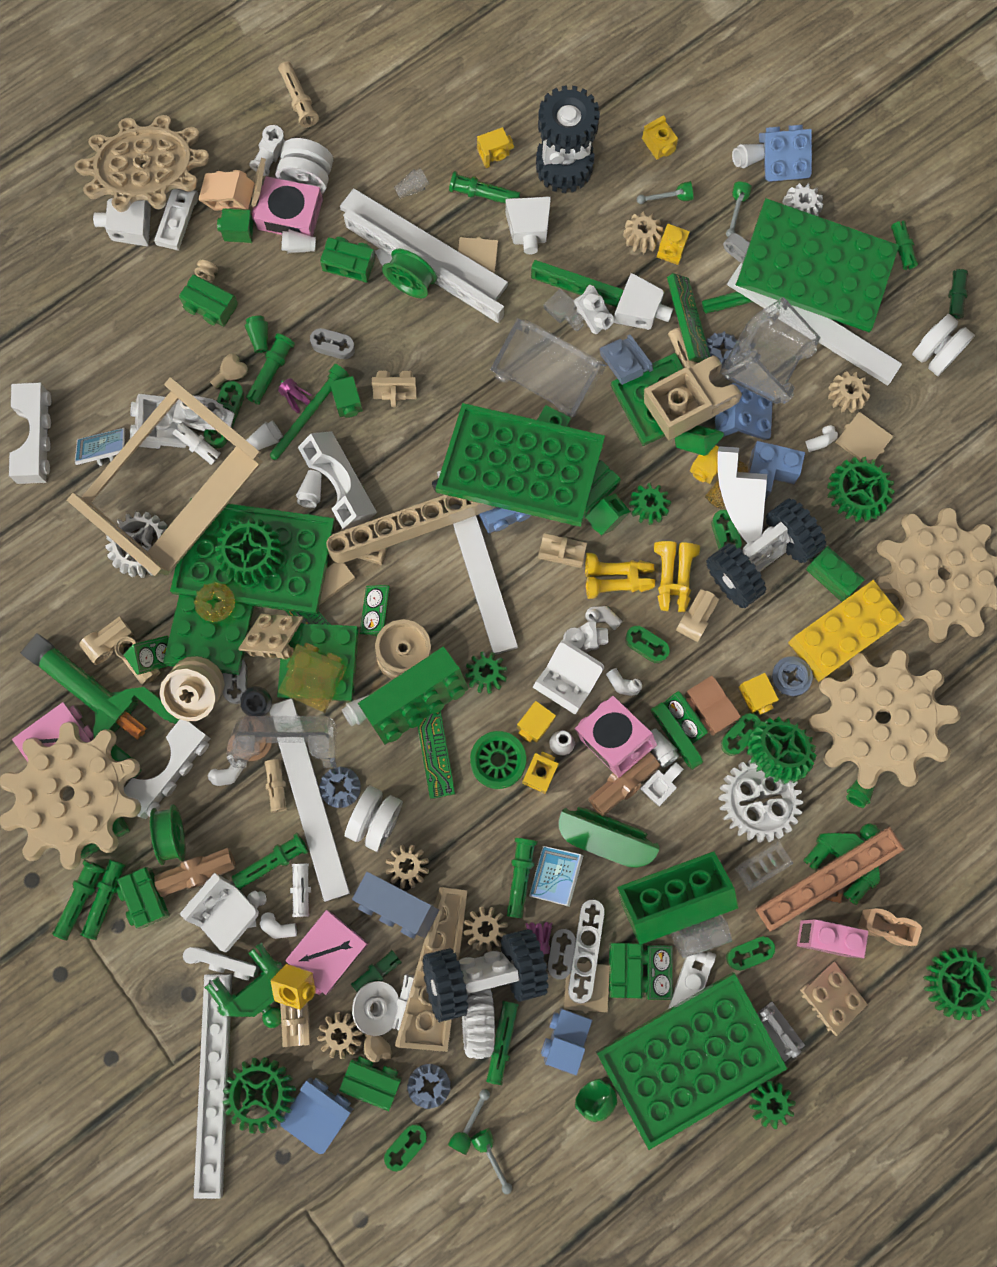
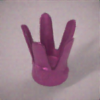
[278,378,312,414]
[525,922,553,954]

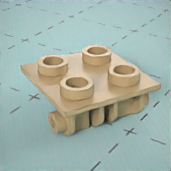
[239,614,304,659]
[800,961,868,1036]

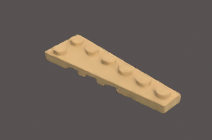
[395,887,467,1052]

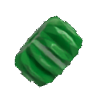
[629,483,671,525]
[465,651,507,694]
[749,1080,796,1129]

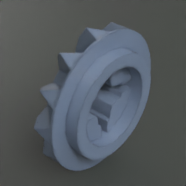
[706,331,742,369]
[771,656,813,697]
[319,767,361,808]
[407,1064,450,1109]

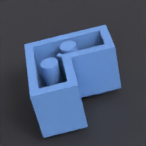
[747,441,805,501]
[541,1008,592,1076]

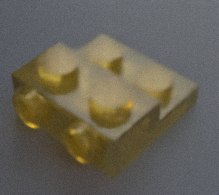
[278,643,347,713]

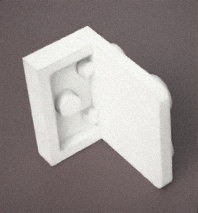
[533,640,604,714]
[180,873,259,952]

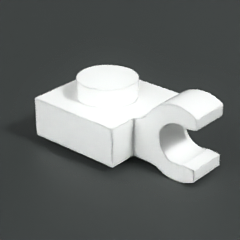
[640,763,683,806]

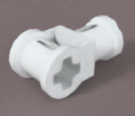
[250,125,285,176]

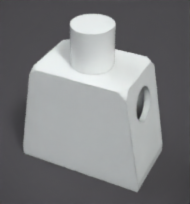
[506,197,550,254]
[93,198,151,246]
[614,273,673,330]

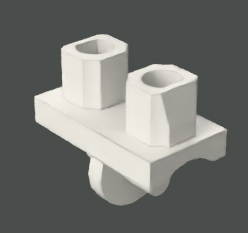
[574,285,615,334]
[563,622,608,653]

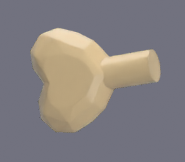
[210,354,248,389]
[364,1033,392,1063]

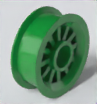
[382,249,437,298]
[470,731,526,789]
[150,804,186,865]

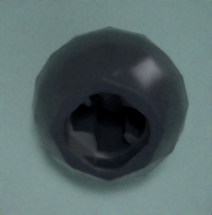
[240,686,272,718]

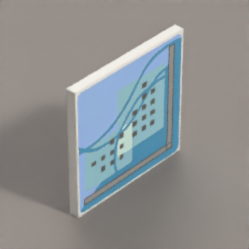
[75,428,125,466]
[529,846,583,907]

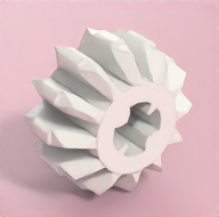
[783,183,823,216]

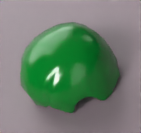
[575,1079,618,1122]

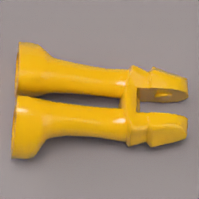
[654,541,701,612]
[585,553,655,599]

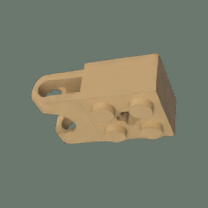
[644,356,742,441]

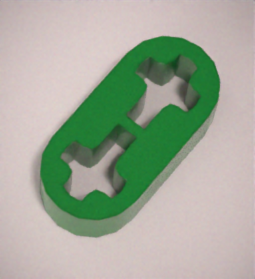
[711,510,742,549]
[625,626,670,663]
[720,713,761,756]
[726,937,775,971]
[384,1123,427,1172]

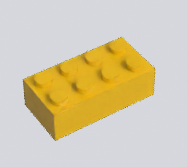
[788,580,905,682]

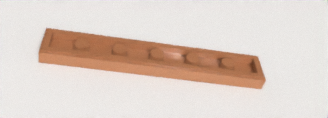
[755,827,905,932]

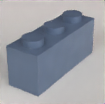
[352,872,439,939]

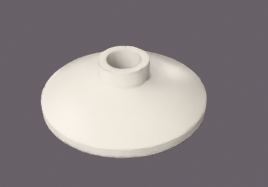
[352,981,399,1036]

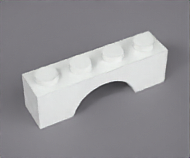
[9,383,51,484]
[298,431,377,529]
[124,719,211,819]

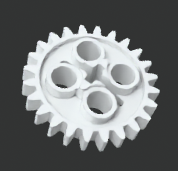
[718,760,803,843]

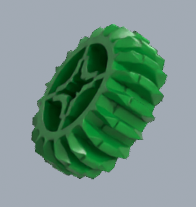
[827,456,895,522]
[215,517,283,585]
[747,717,817,785]
[923,947,997,1020]
[222,1057,296,1134]

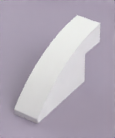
[718,446,767,544]

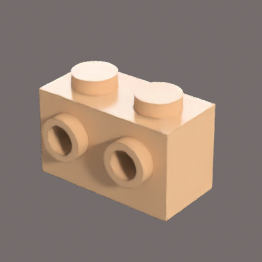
[198,170,255,211]

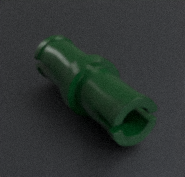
[948,269,968,320]
[350,950,402,993]

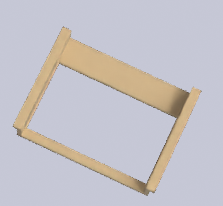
[66,377,263,577]

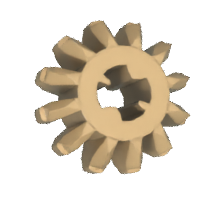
[623,211,664,254]
[828,371,870,413]
[386,845,429,889]
[464,907,508,952]
[317,1012,363,1059]

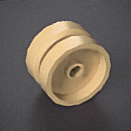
[375,619,431,680]
[160,656,225,721]

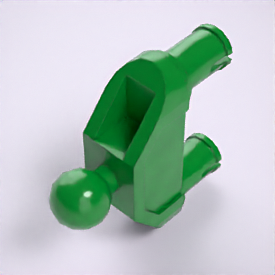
[803,823,880,905]
[204,942,283,1028]

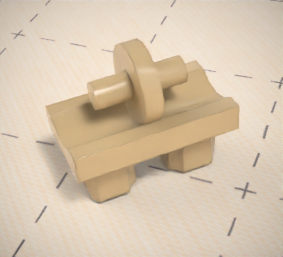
[372,371,417,407]
[538,533,587,568]
[280,1002,310,1047]

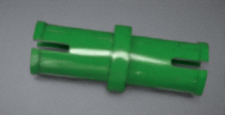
[891,221,918,270]

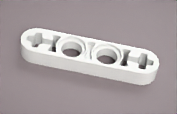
[568,900,604,1004]

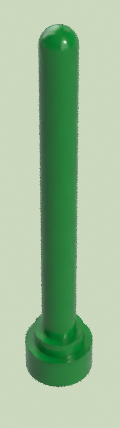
[270,364,349,460]

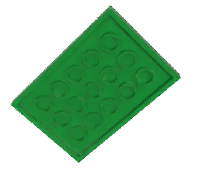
[735,198,899,333]
[436,403,605,527]
[170,498,336,615]
[595,972,787,1150]

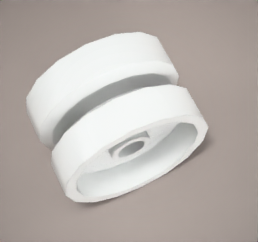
[275,138,333,194]
[912,313,975,376]
[345,785,403,852]

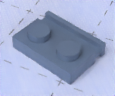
[600,335,653,385]

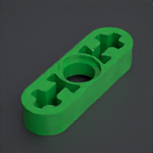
[204,381,245,449]
[650,702,703,770]

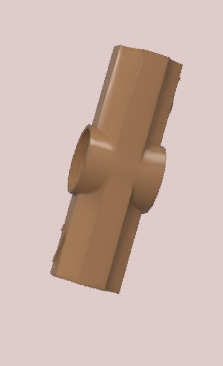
[588,752,660,816]
[154,848,237,897]

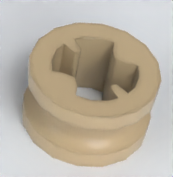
[194,260,218,281]

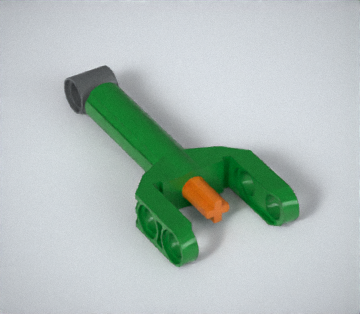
[20,633,180,779]

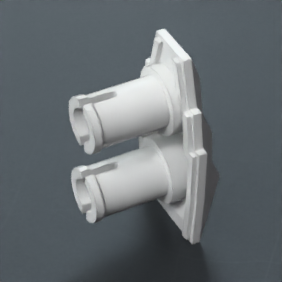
[172,396,234,431]

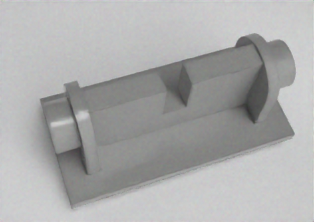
[757,1001,805,1062]

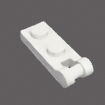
[154,189,198,251]
[668,945,716,1009]
[183,947,260,980]

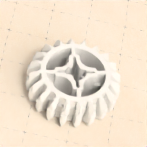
[105,512,167,578]
[462,988,495,1059]

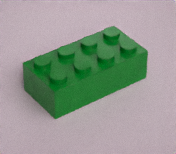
[357,646,469,745]
[617,851,738,945]

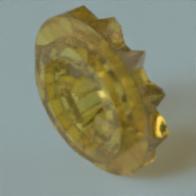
[194,582,235,622]

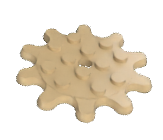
[75,115,209,212]
[874,508,997,643]
[809,650,961,789]
[0,722,141,870]

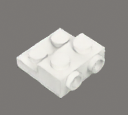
[130,394,187,449]

